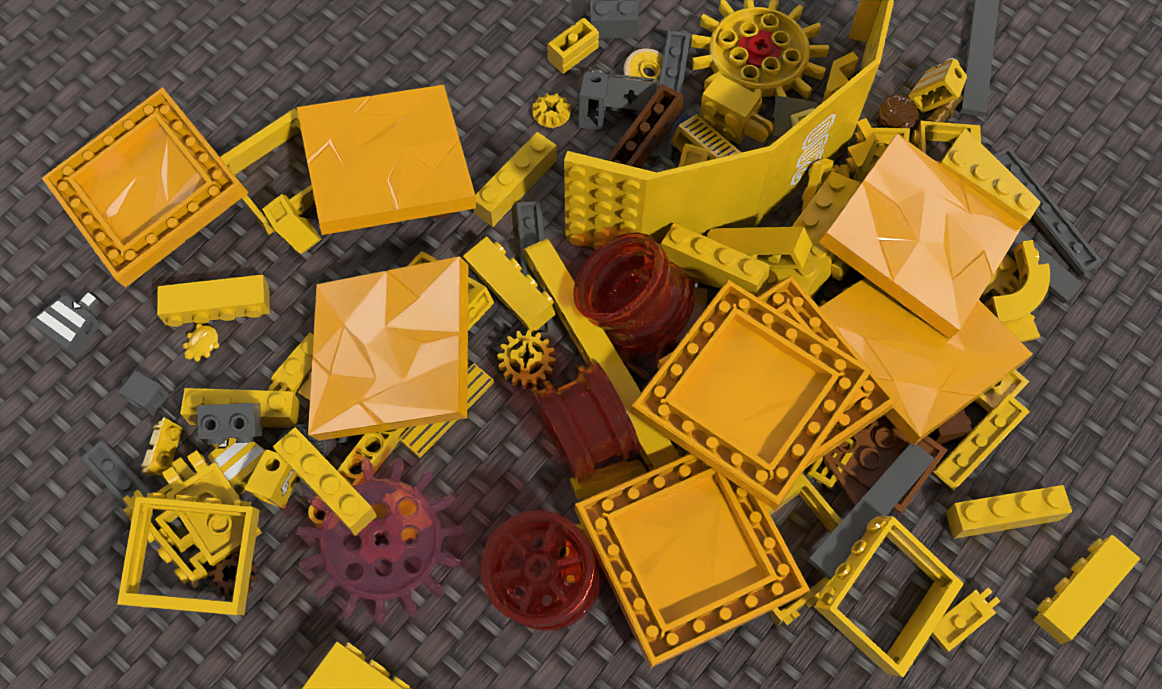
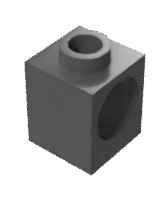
[119,371,169,416]

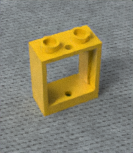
[911,121,981,163]

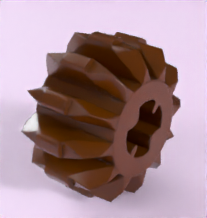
[207,552,258,602]

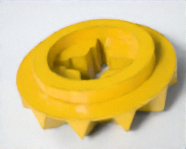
[532,93,571,128]

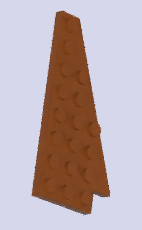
[823,414,947,516]

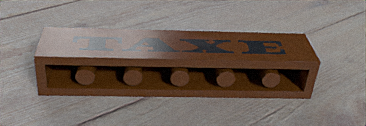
[606,84,683,169]

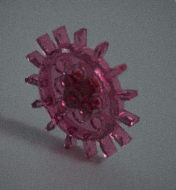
[296,458,464,625]

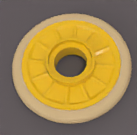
[624,48,663,90]

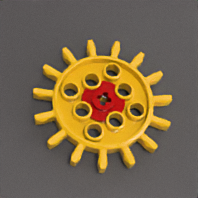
[690,0,829,113]

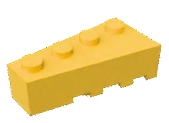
[939,128,1041,227]

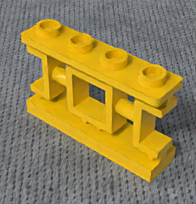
[123,457,241,588]

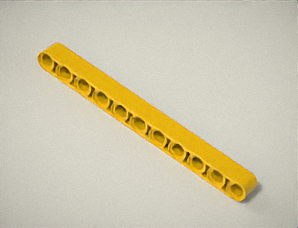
[523,238,680,471]

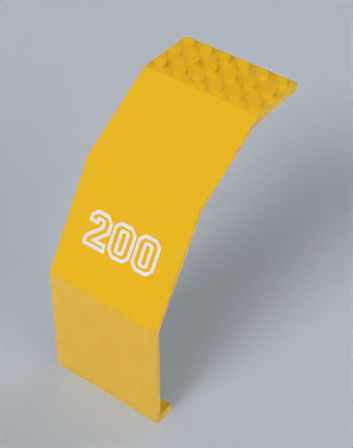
[564,0,894,259]

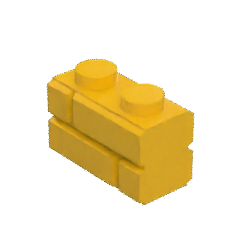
[547,18,599,74]

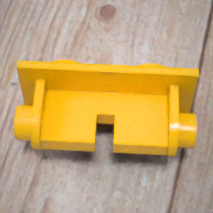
[141,418,183,479]

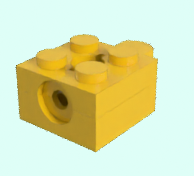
[699,73,773,144]

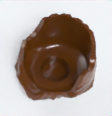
[878,94,919,130]

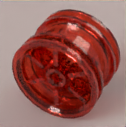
[573,232,696,355]
[530,358,641,484]
[481,510,602,632]

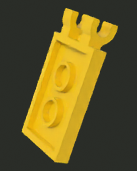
[162,450,263,566]

